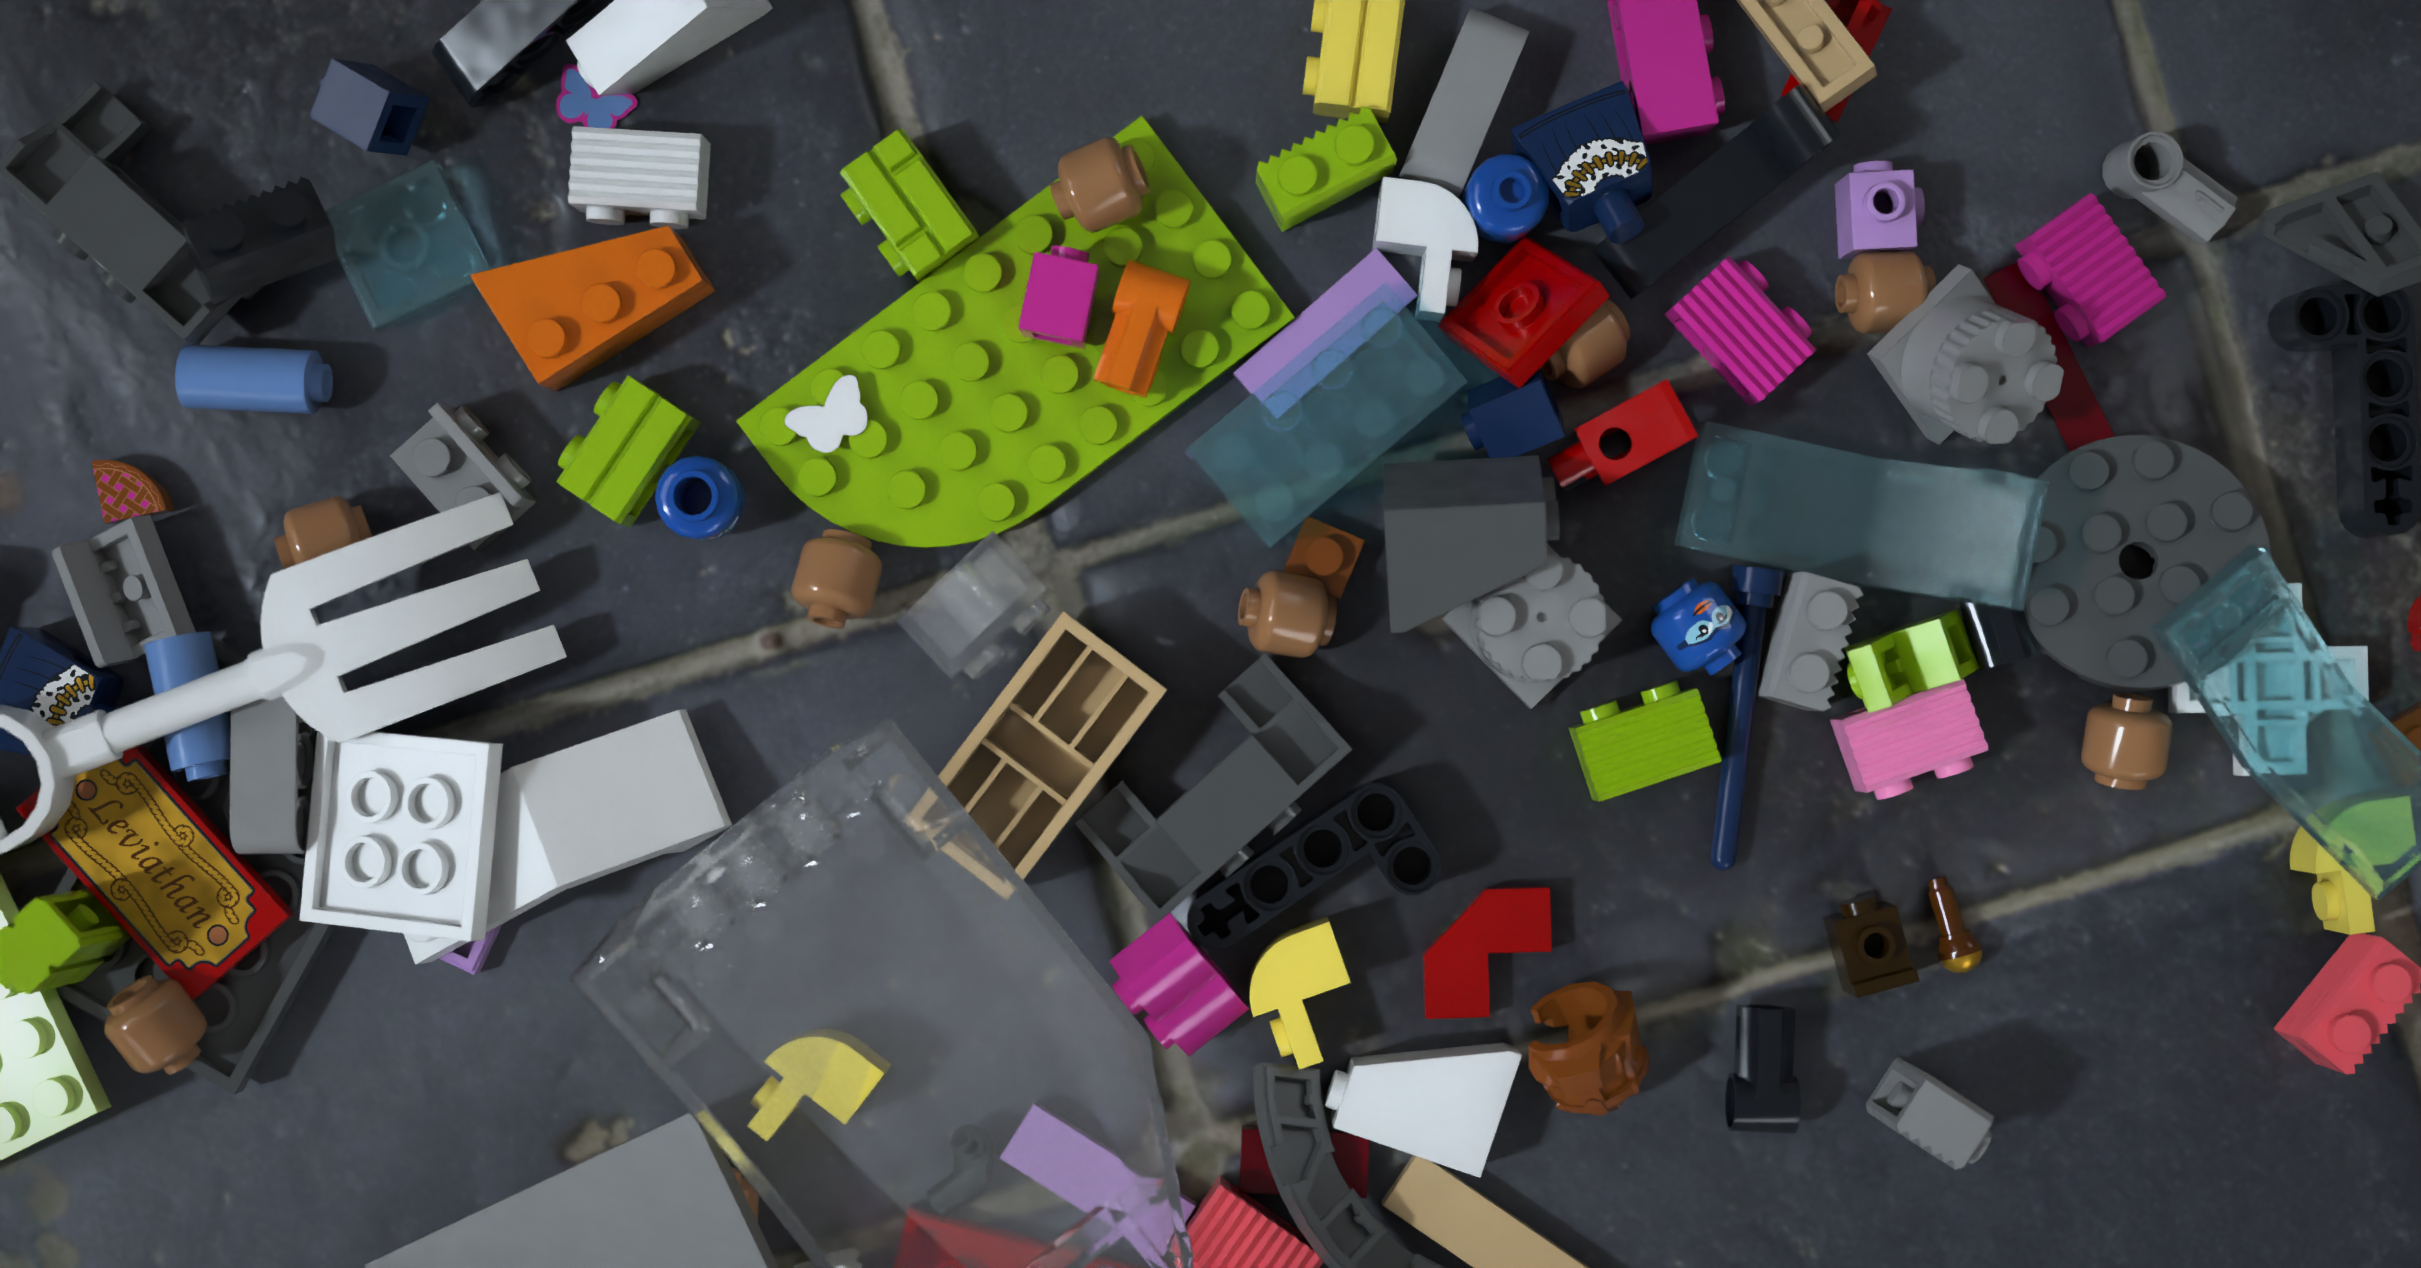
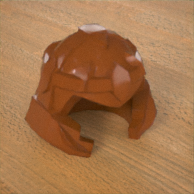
[1528,981,1650,1116]

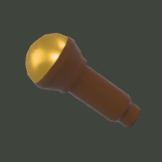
[1927,875,1982,973]

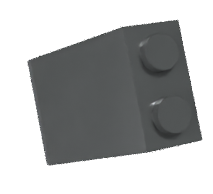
[1384,455,1559,633]

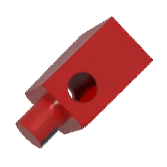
[1547,378,1698,492]

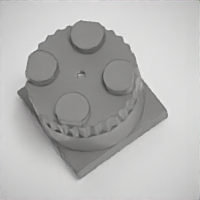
[1867,264,2064,445]
[1441,543,1622,709]

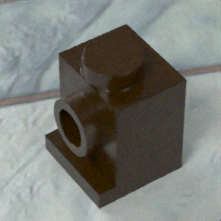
[1823,894,1919,998]

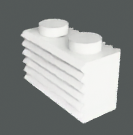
[567,126,711,229]

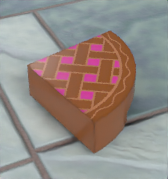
[91,460,175,524]

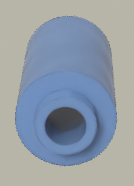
[175,344,333,414]
[144,631,231,782]

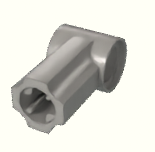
[2102,132,2238,245]

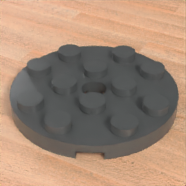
[2004,435,2272,691]

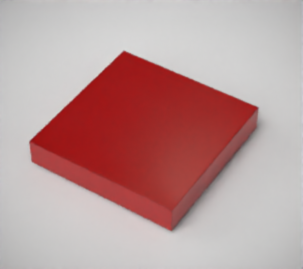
[1437,236,1610,389]

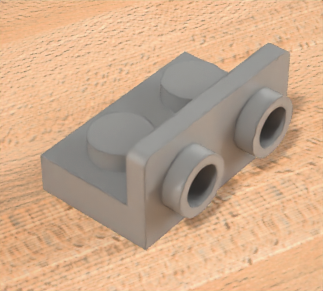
[390,402,537,552]

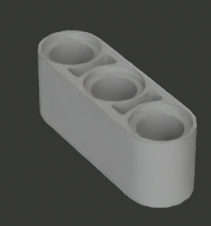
[1399,7,1530,199]
[230,697,315,854]

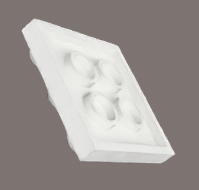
[299,731,503,942]

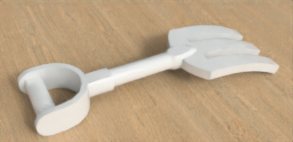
[0,492,567,854]

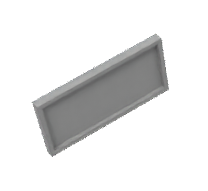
[365,1105,779,1268]

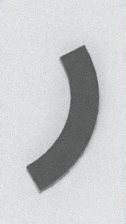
[1253,1062,1446,1268]

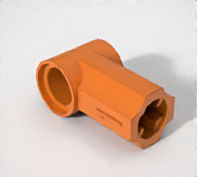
[1093,259,1191,398]

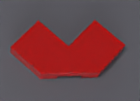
[1423,886,1552,1019]

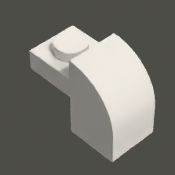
[1372,177,1479,322]

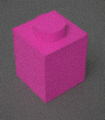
[1018,246,1101,349]

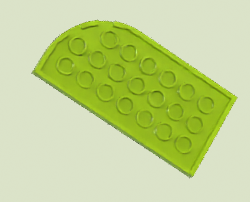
[736,116,1295,549]

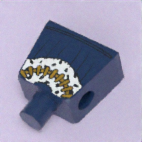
[1511,80,1652,244]
[0,626,123,756]

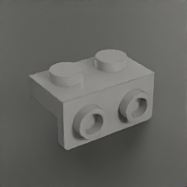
[52,515,196,668]

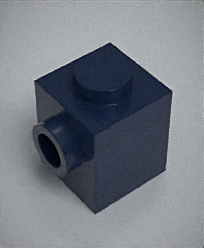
[309,58,430,156]
[1461,367,1565,458]

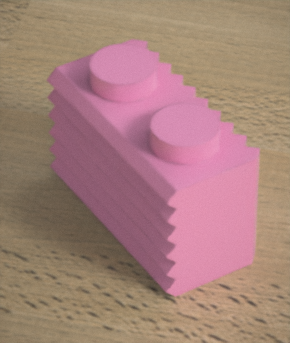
[1830,679,1988,800]

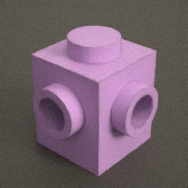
[1835,161,1925,259]

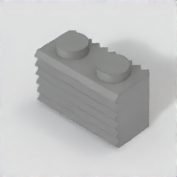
[1756,571,1863,711]
[1866,1057,1994,1170]

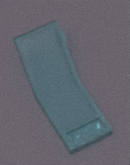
[1674,420,2049,611]
[2151,545,2421,900]

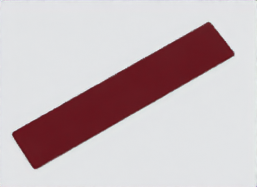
[1984,262,2115,452]

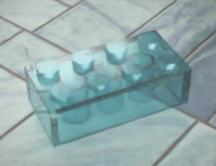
[1184,282,1468,548]

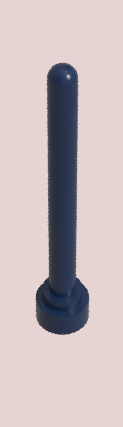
[1710,565,1784,871]

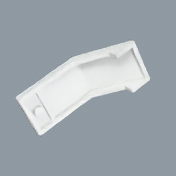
[404,709,732,965]

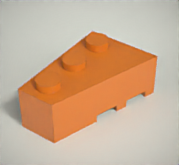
[470,226,716,392]

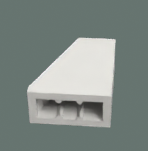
[566,0,773,95]
[1324,1042,1522,1178]

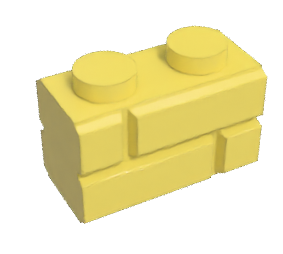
[1302,0,1405,124]

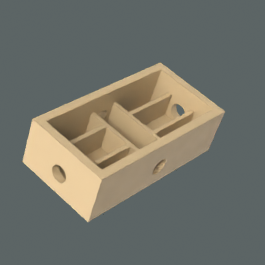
[906,611,1168,898]

